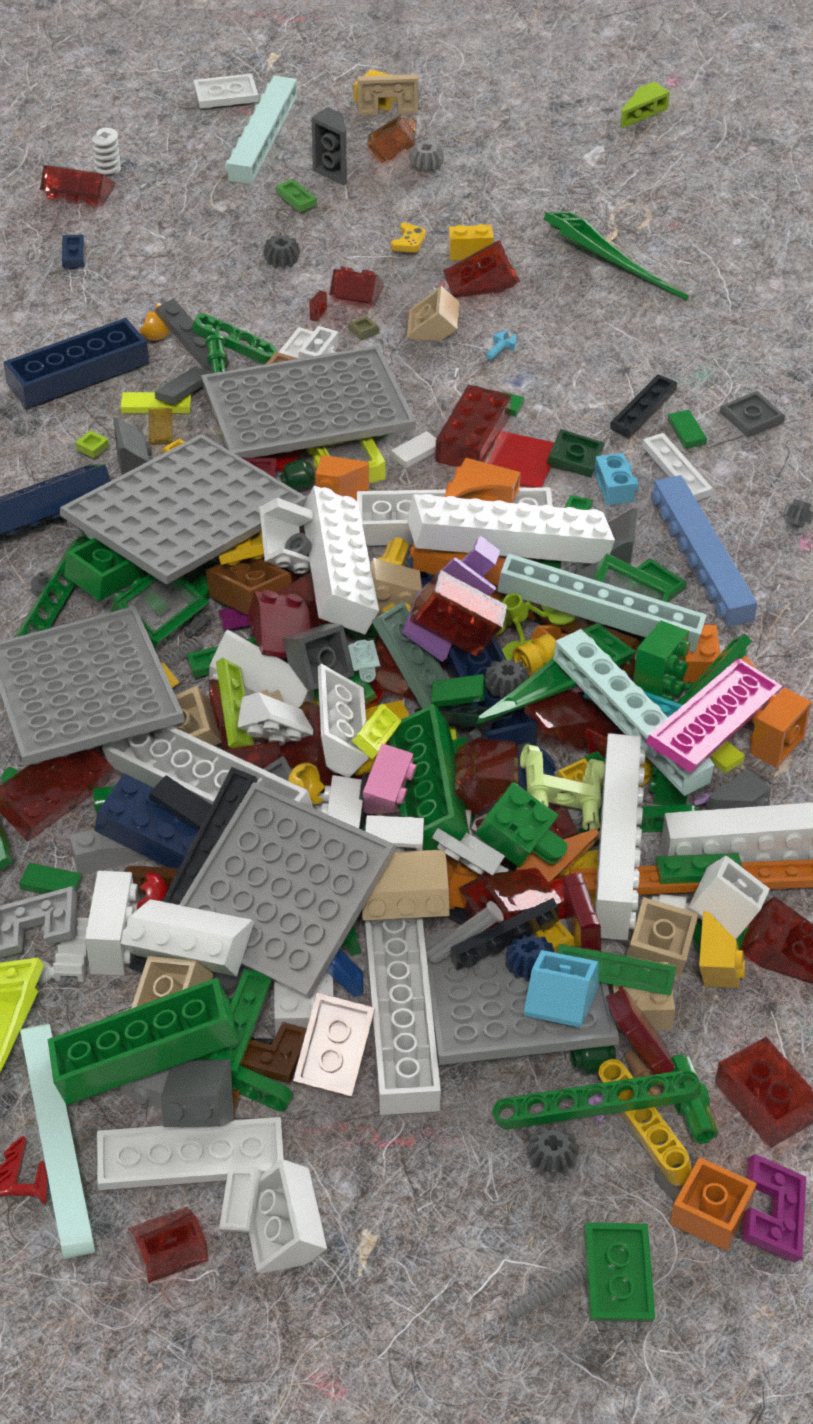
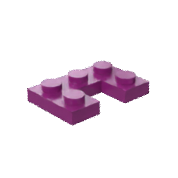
[742,1154,806,1263]

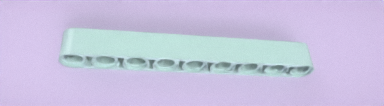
[20,1023,95,1260]

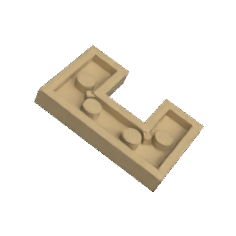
[357,74,418,116]

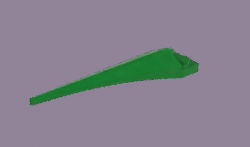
[543,211,689,301]
[477,623,636,724]

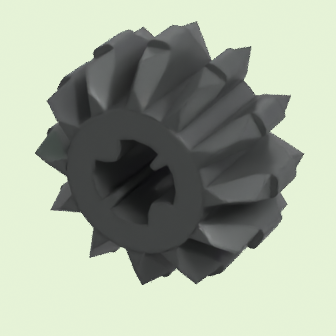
[263,235,300,268]
[485,658,529,700]
[526,1124,579,1179]

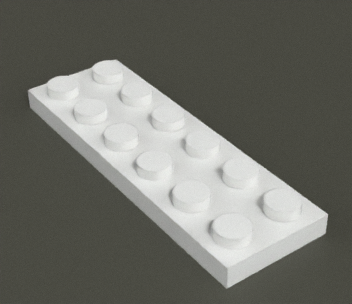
[97,1117,284,1190]

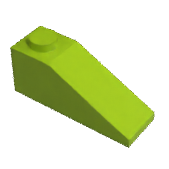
[620,81,670,129]

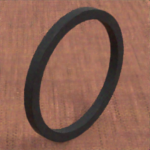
[359,772,369,828]

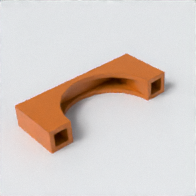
[410,458,521,575]

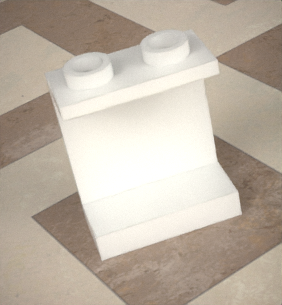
[259,498,313,574]

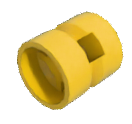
[513,634,556,678]

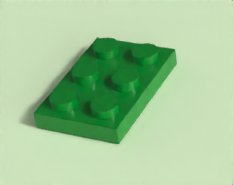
[583,1222,656,1322]

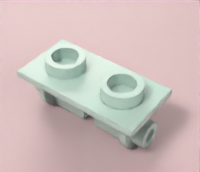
[348,640,380,682]

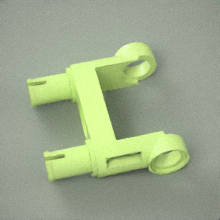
[520,744,605,831]

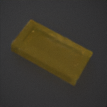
[149,408,173,445]

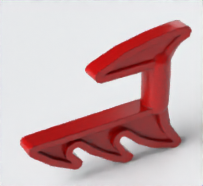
[0,1136,48,1204]

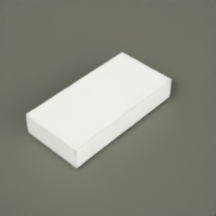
[391,431,442,468]
[219,1167,261,1233]

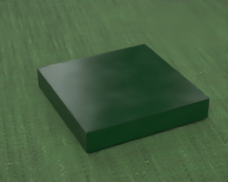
[547,429,605,478]

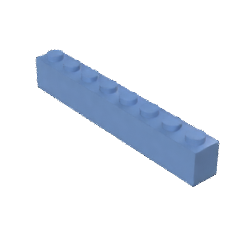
[651,475,757,627]

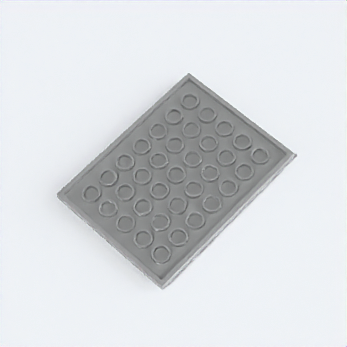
[201,345,416,458]
[0,606,185,766]

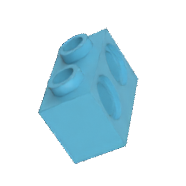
[594,453,638,505]

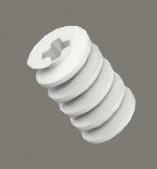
[92,128,121,175]

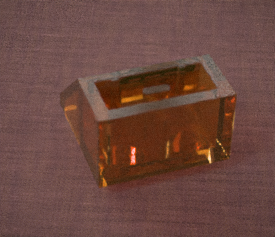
[367,114,417,163]

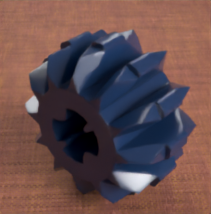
[506,933,555,982]

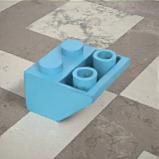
[524,950,599,1028]

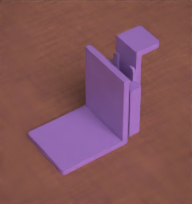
[402,536,500,662]

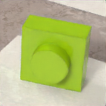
[75,430,109,458]

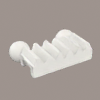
[37,918,89,983]

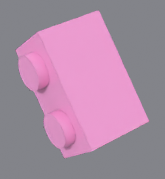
[363,743,416,814]

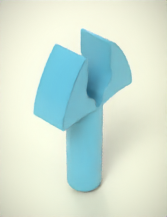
[486,330,516,360]

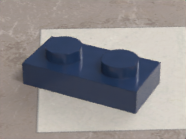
[62,234,85,268]

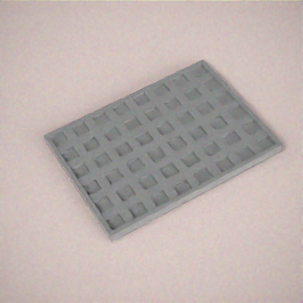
[60,434,307,585]

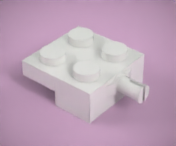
[279,326,339,359]
[432,828,509,879]

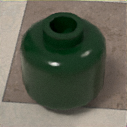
[280,459,315,492]
[570,1045,616,1076]

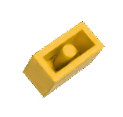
[448,224,494,260]

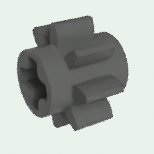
[783,499,813,528]

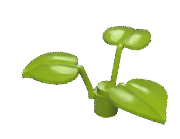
[480,593,578,661]

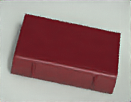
[563,873,601,951]
[605,985,675,1075]

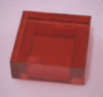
[309,290,327,322]

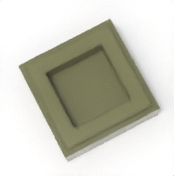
[348,316,379,341]

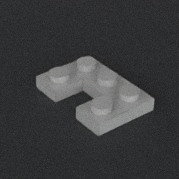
[0,886,77,958]

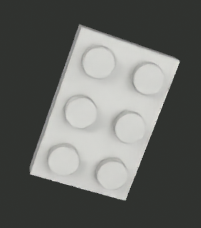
[193,74,259,109]

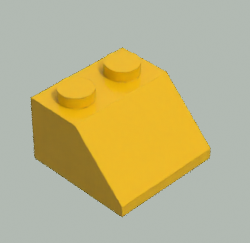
[699,911,746,988]

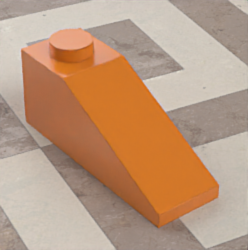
[516,829,600,897]

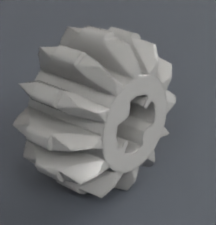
[409,140,444,172]

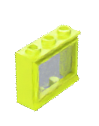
[306,437,385,483]

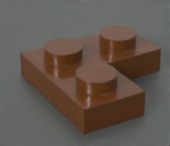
[241,1022,307,1083]

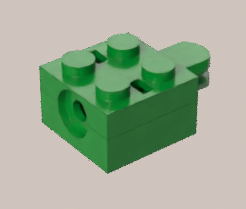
[474,782,567,868]

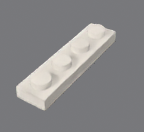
[642,433,713,501]

